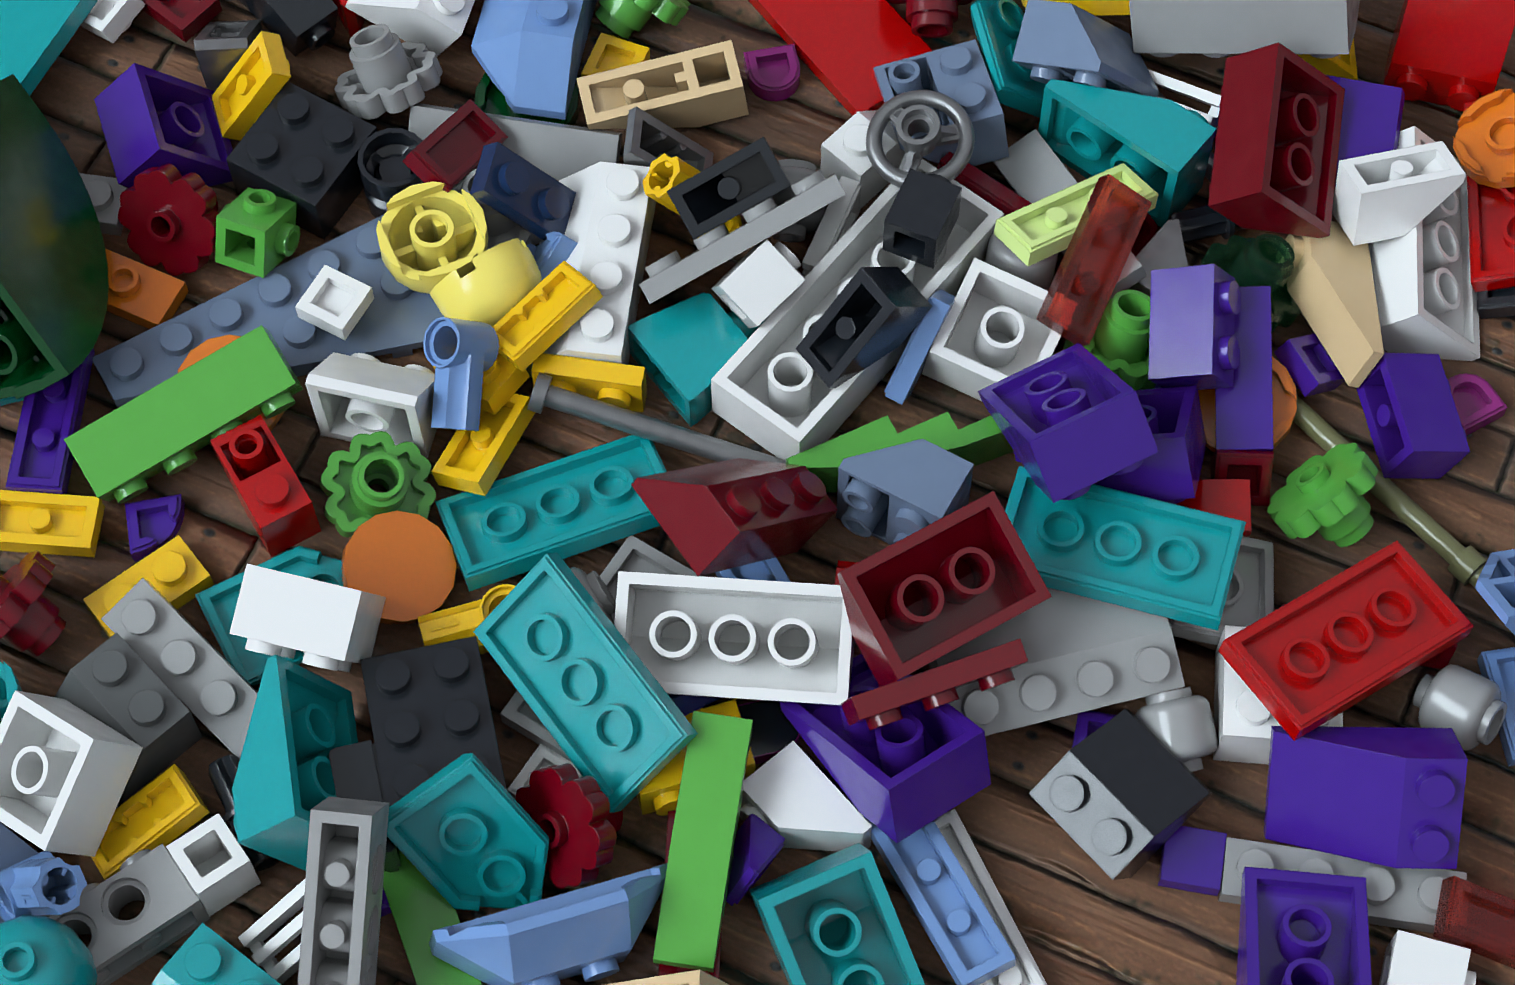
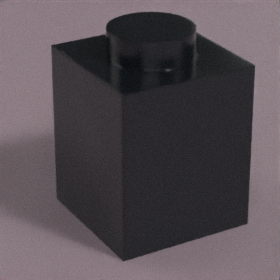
[882,168,962,269]

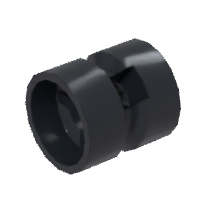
[357,128,424,218]

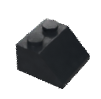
[1029,709,1212,880]

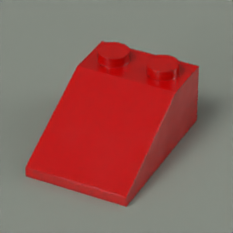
[1382,0,1515,112]

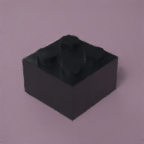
[226,81,377,240]

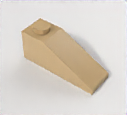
[576,40,749,130]
[1280,221,1384,388]

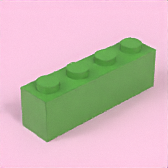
[64,325,303,504]

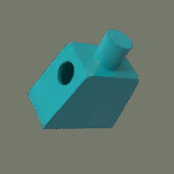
[628,293,765,427]

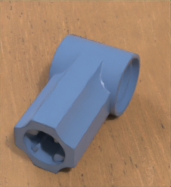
[423,317,499,431]
[0,851,87,921]

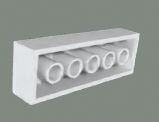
[711,159,1004,460]

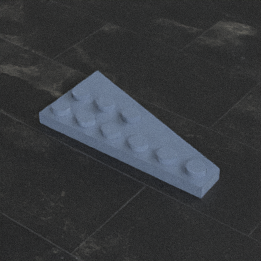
[92,214,444,408]

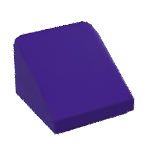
[726,814,785,906]

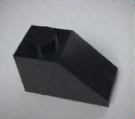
[667,137,791,239]
[796,267,932,389]

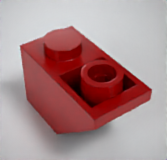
[210,415,321,557]

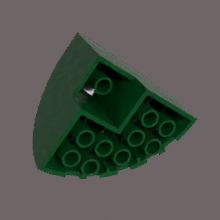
[0,74,109,399]

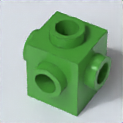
[215,187,300,278]

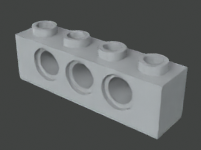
[298,797,389,985]
[49,844,210,985]

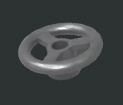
[866,90,975,188]

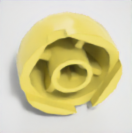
[376,181,489,294]
[430,238,542,327]

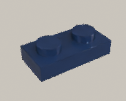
[470,142,576,241]

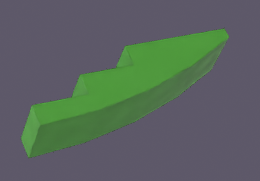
[786,412,1014,492]
[653,711,753,972]

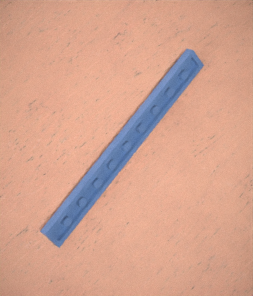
[715,557,1016,985]

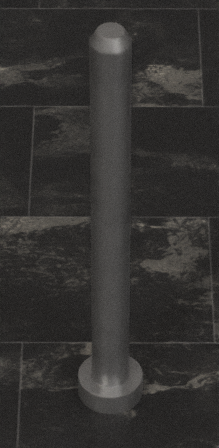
[527,372,786,463]

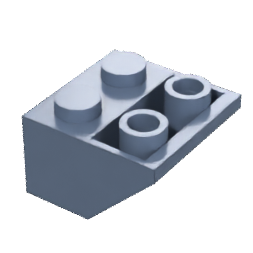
[1012,0,1159,97]
[873,39,1009,166]
[836,439,974,545]

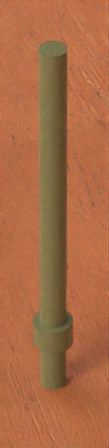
[1293,395,1487,587]

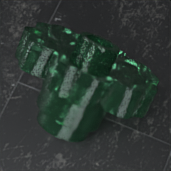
[1200,233,1301,333]

